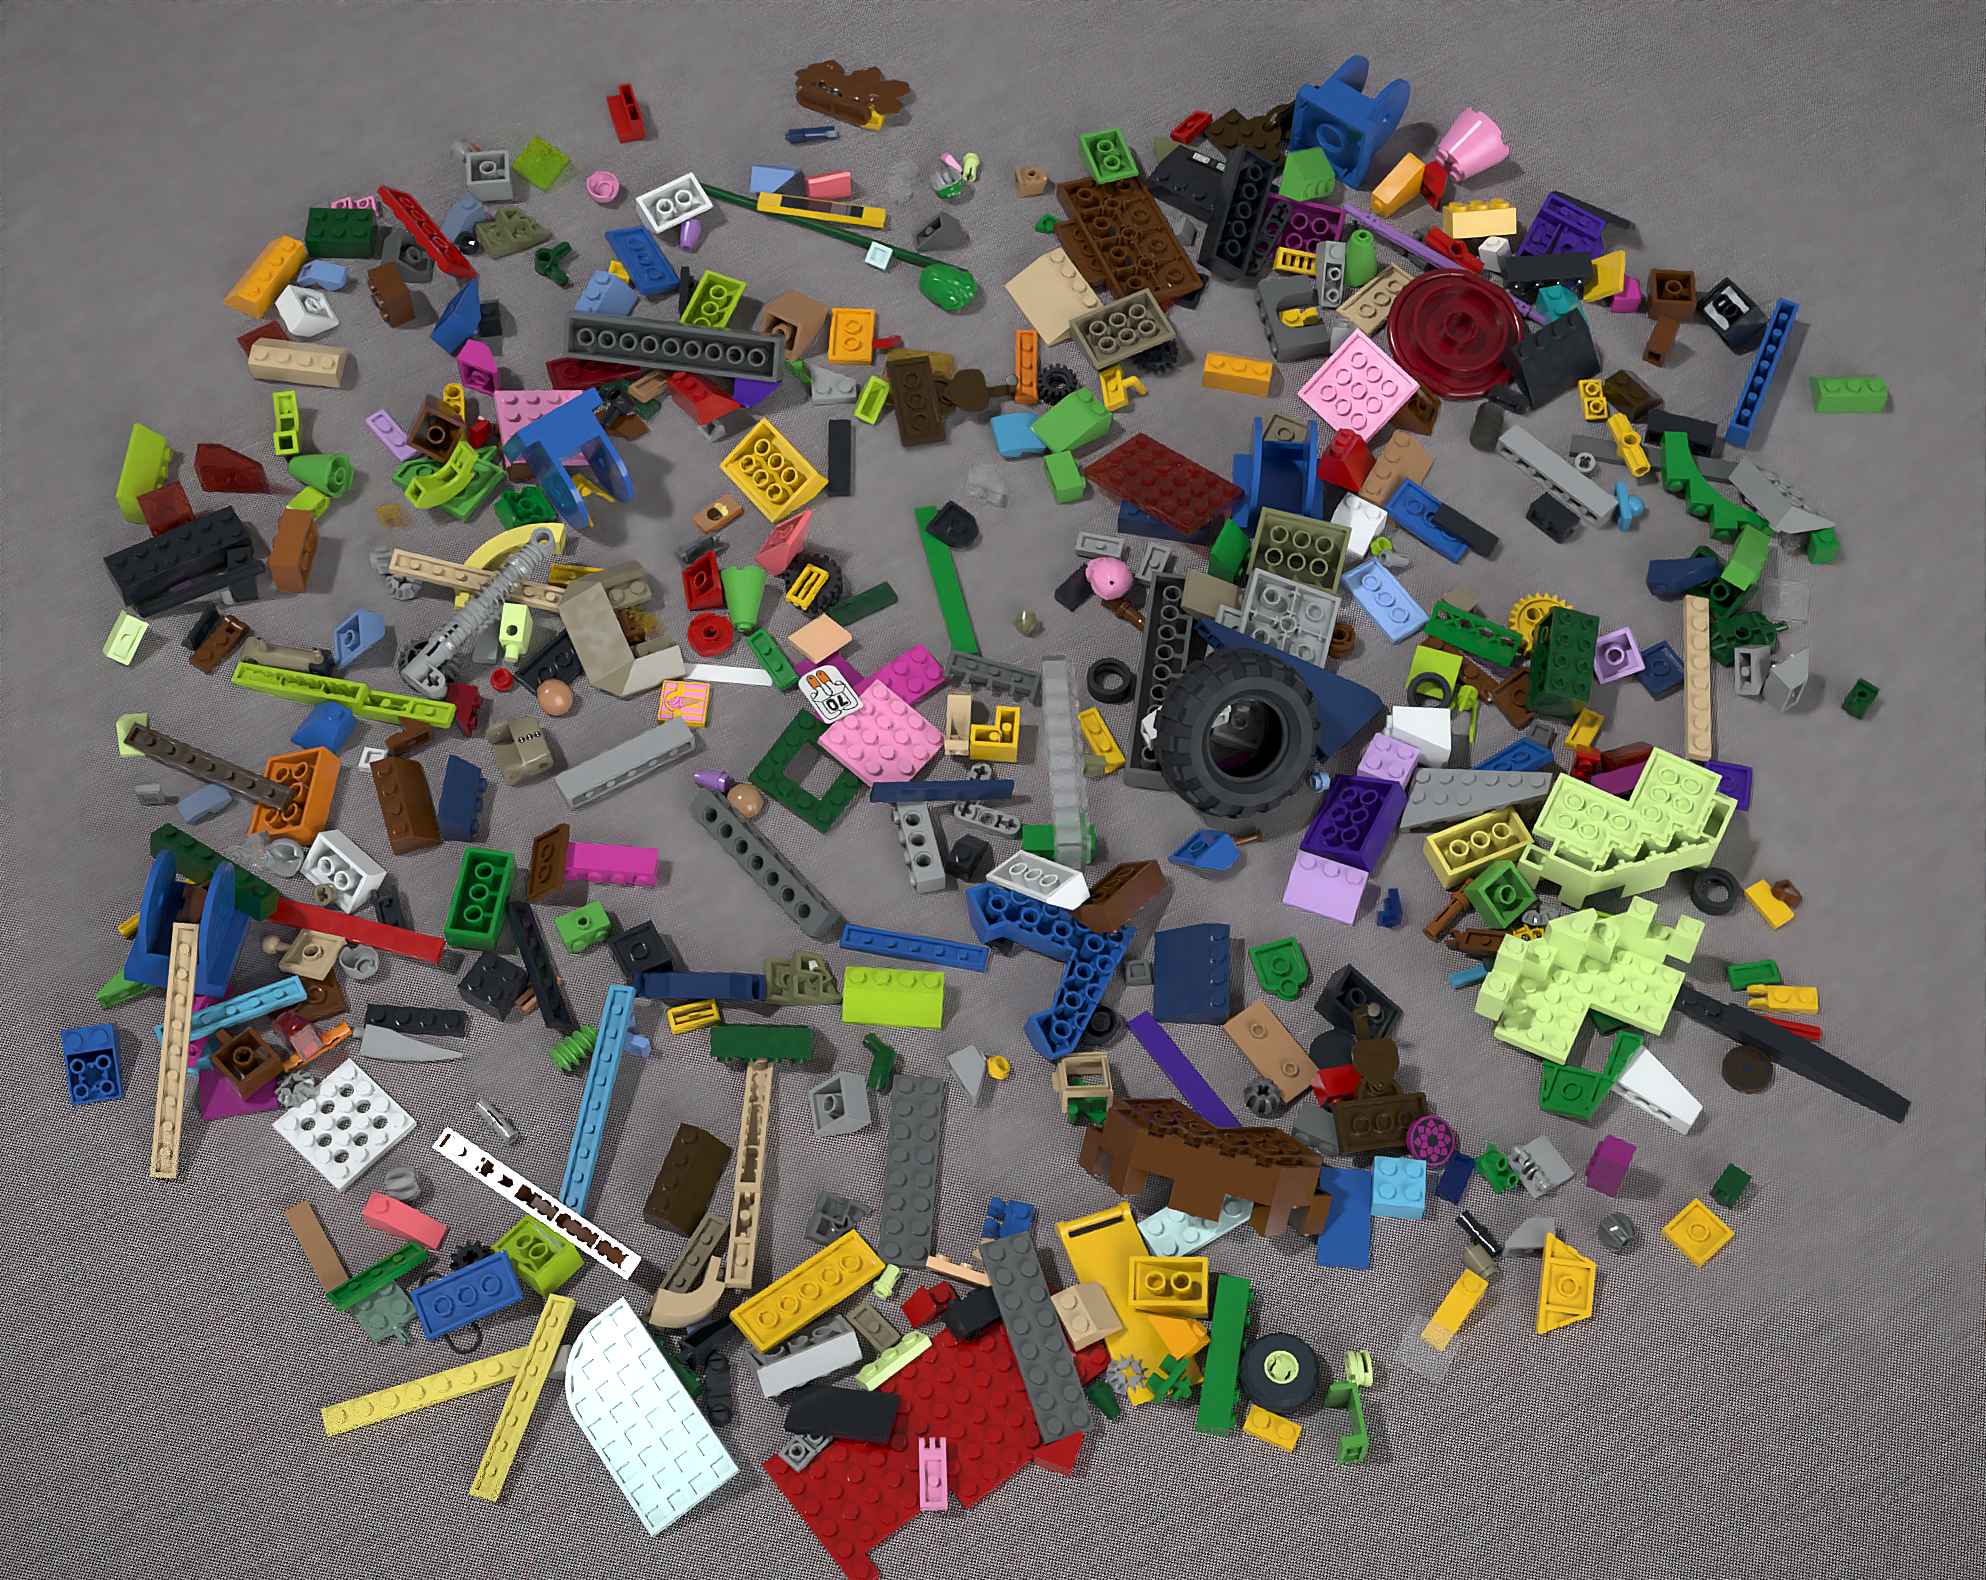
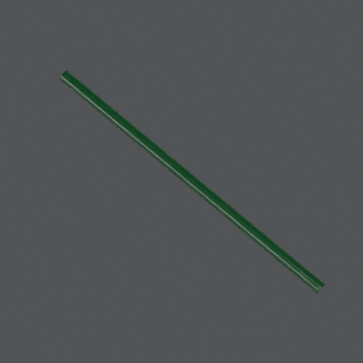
[698,181,968,272]

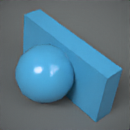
[1612,481,1644,531]

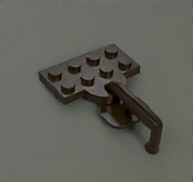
[1202,85,1320,172]
[885,355,1019,447]
[1331,1002,1429,1154]

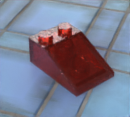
[194,443,271,494]

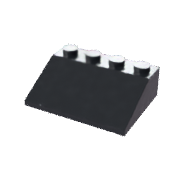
[1148,144,1223,224]
[1499,307,1600,411]

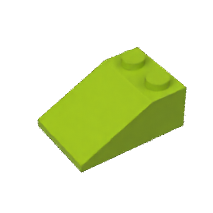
[490,1214,584,1299]

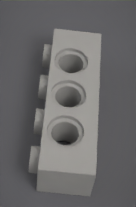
[892,801,945,894]

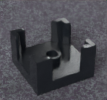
[606,920,674,987]

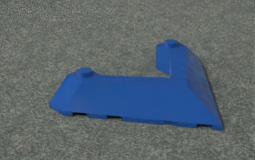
[965,882,1137,1061]

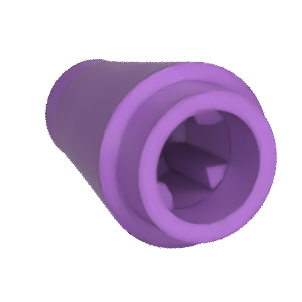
[680,218,702,252]
[694,770,731,793]

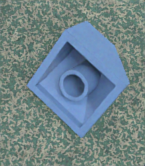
[750,164,801,197]
[333,608,385,670]

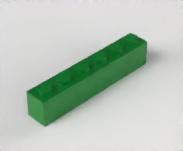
[1195,1274,1254,1437]

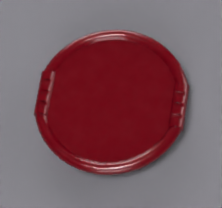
[1386,268,1525,400]

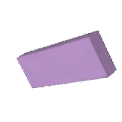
[364,409,422,464]

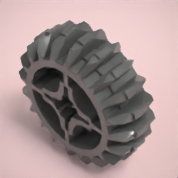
[397,634,462,693]

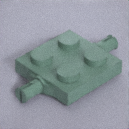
[347,1272,418,1345]

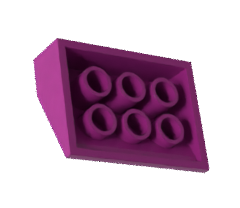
[1252,192,1347,268]

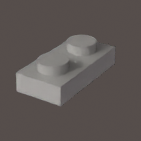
[1075,531,1124,560]
[1135,542,1172,587]

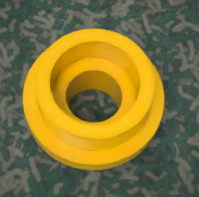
[987,1055,1010,1080]

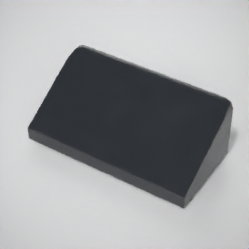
[1055,563,1094,612]
[181,603,220,651]

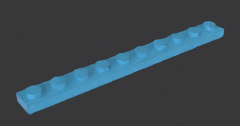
[558,984,636,1218]

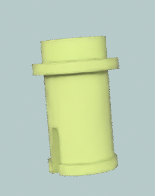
[962,153,979,181]
[873,1264,902,1299]

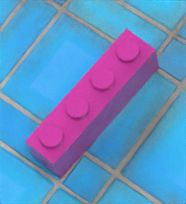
[564,842,660,887]

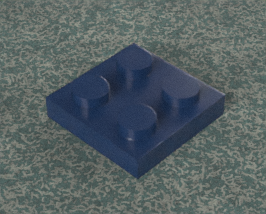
[1633,640,1684,698]

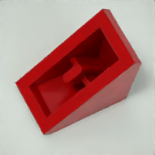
[1032,1430,1083,1478]

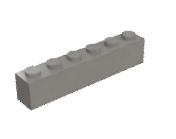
[1495,424,1619,530]
[554,715,696,811]

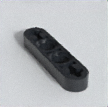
[1246,200,1292,277]

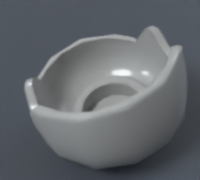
[266,838,304,877]
[339,944,380,980]

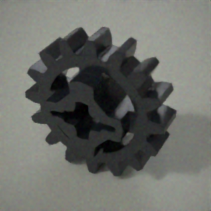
[1131,339,1178,375]

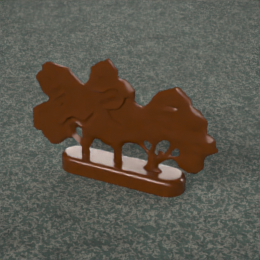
[795,60,911,126]

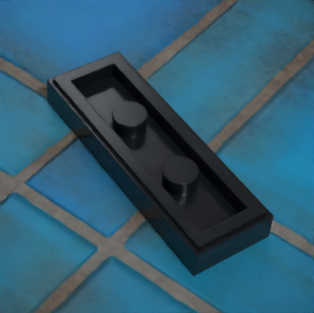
[1430,502,1500,558]

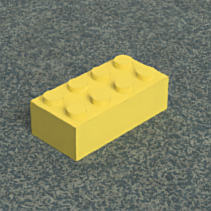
[1423,805,1534,890]

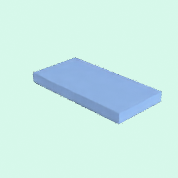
[1340,556,1430,645]

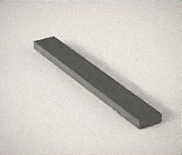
[1568,434,1739,485]

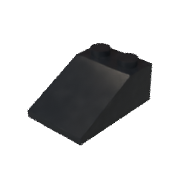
[1696,276,1770,351]
[1313,964,1403,1039]

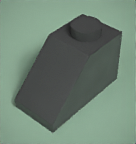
[912,211,963,252]

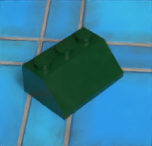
[1683,546,1759,621]

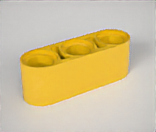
[443,383,468,447]

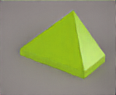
[853,375,890,425]

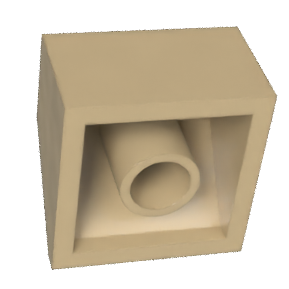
[1050,1282,1123,1351]

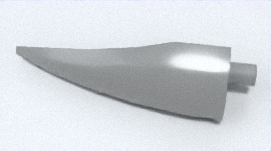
[353,1024,464,1061]

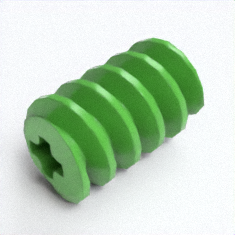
[547,1023,598,1073]

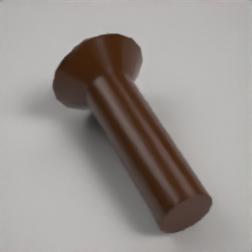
[1234,829,1263,846]

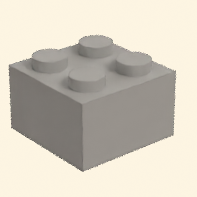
[466,150,513,201]

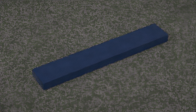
[869,779,1015,803]

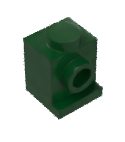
[1841,677,1881,720]

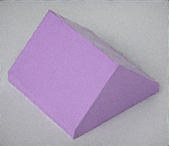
[1594,626,1645,684]

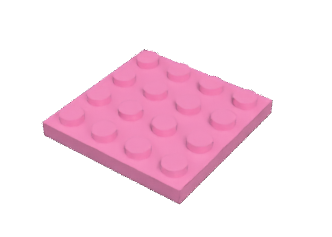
[1297,328,1420,444]
[494,390,589,466]
[817,679,946,803]

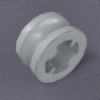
[1574,452,1595,474]

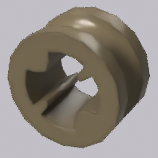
[313,883,338,906]

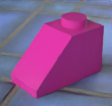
[1608,273,1643,313]

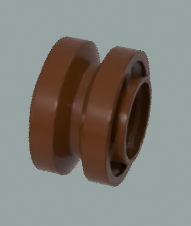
[1327,622,1355,659]

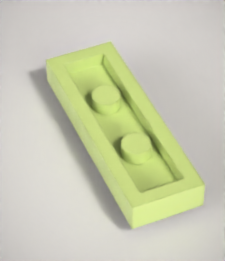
[855,1330,932,1391]

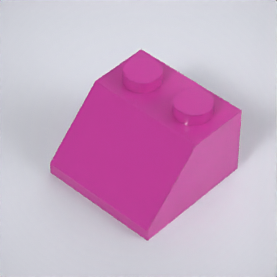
[456,339,502,397]

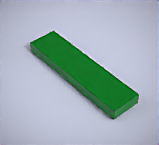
[325,1240,429,1312]

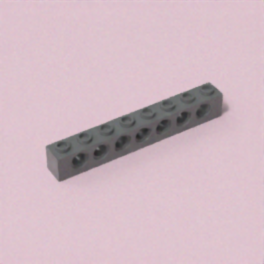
[688,787,840,937]

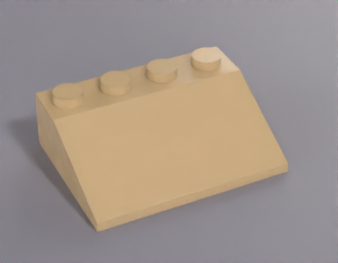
[1004,247,1104,348]

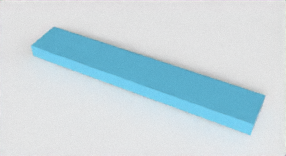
[153,975,307,1048]

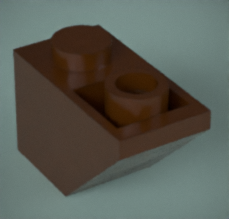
[1642,315,1681,368]

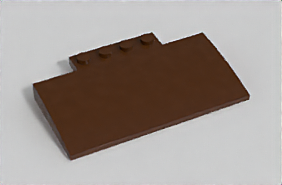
[1053,174,1203,304]

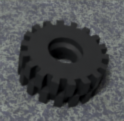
[785,553,843,614]

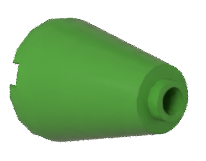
[1343,229,1378,288]
[288,453,354,498]
[721,566,766,632]

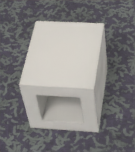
[1478,236,1512,273]

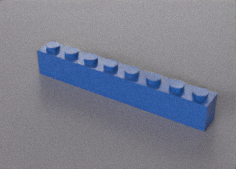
[1724,297,1800,448]

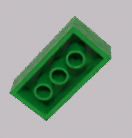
[444,847,517,952]

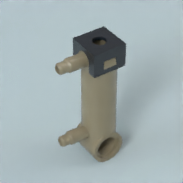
[239,636,335,678]

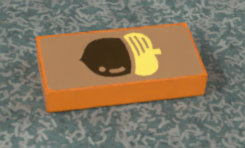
[692,494,742,535]

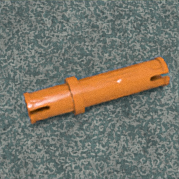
[282,1020,353,1075]

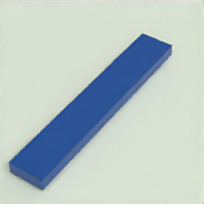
[840,924,989,973]

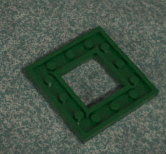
[747,707,865,835]

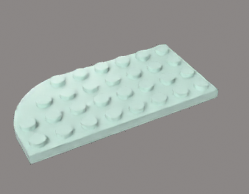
[565,1297,741,1537]

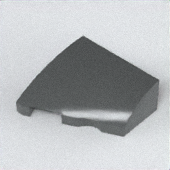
[803,1190,871,1246]

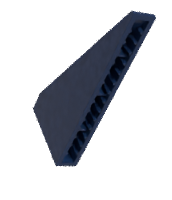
[1194,617,1385,764]

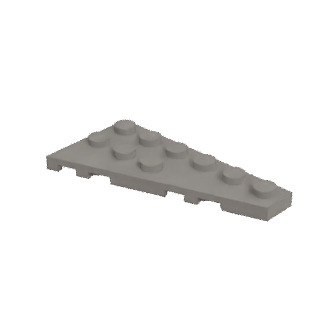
[1400,768,1555,833]

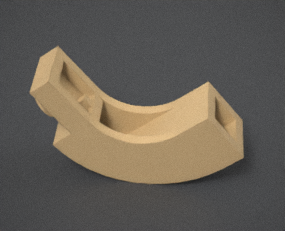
[945,691,972,755]
[649,1256,725,1328]

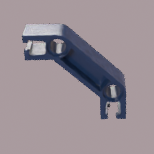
[634,971,766,1000]

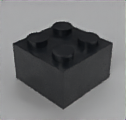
[457,949,530,1022]

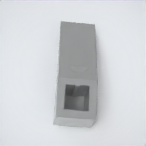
[1315,241,1346,308]

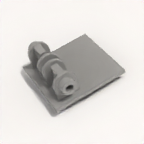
[1507,1134,1575,1199]

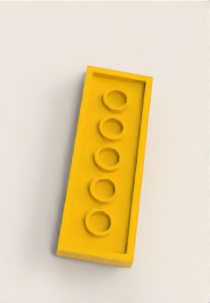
[730,1229,886,1356]

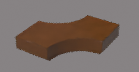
[594,409,648,442]

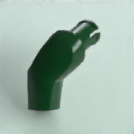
[862,1033,896,1090]

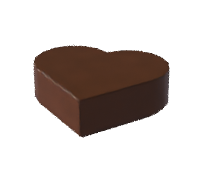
[1770,879,1802,906]

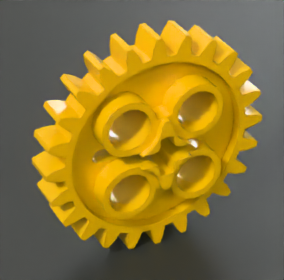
[1506,592,1573,656]

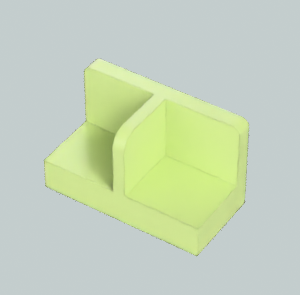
[102,610,148,665]

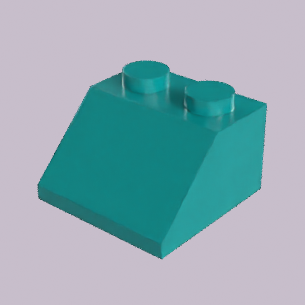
[1536,285,1591,331]

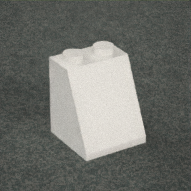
[1383,706,1451,769]

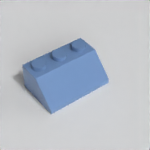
[573,269,638,316]

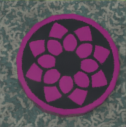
[1406,1115,1455,1166]

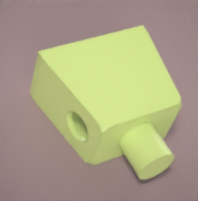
[499,603,533,662]

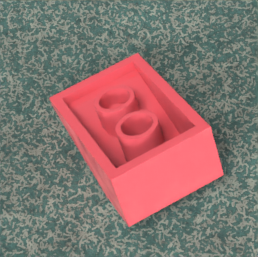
[754,509,812,577]

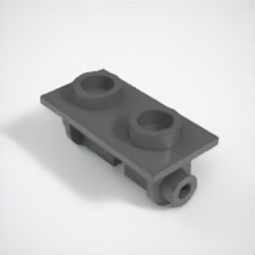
[673,531,723,570]

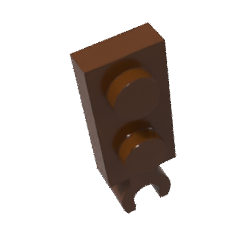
[1445,927,1513,957]

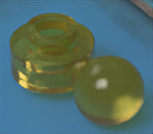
[624,604,657,633]

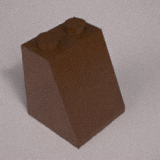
[405,393,467,464]

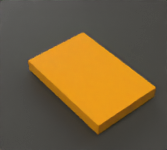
[828,308,875,365]

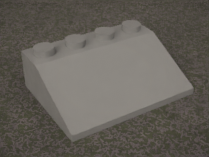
[1729,457,1836,534]

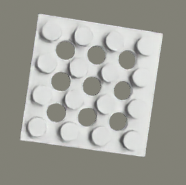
[272,1058,417,1193]

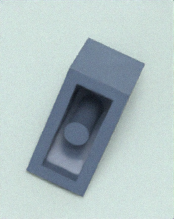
[441,194,486,245]

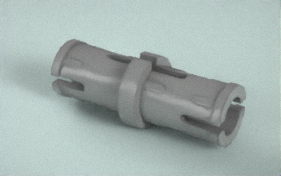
[474,1098,518,1145]

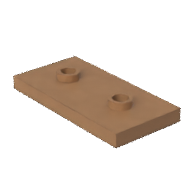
[1221,998,1319,1106]

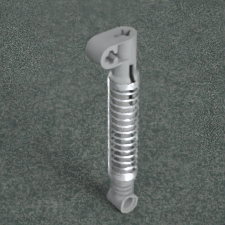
[400,527,556,701]

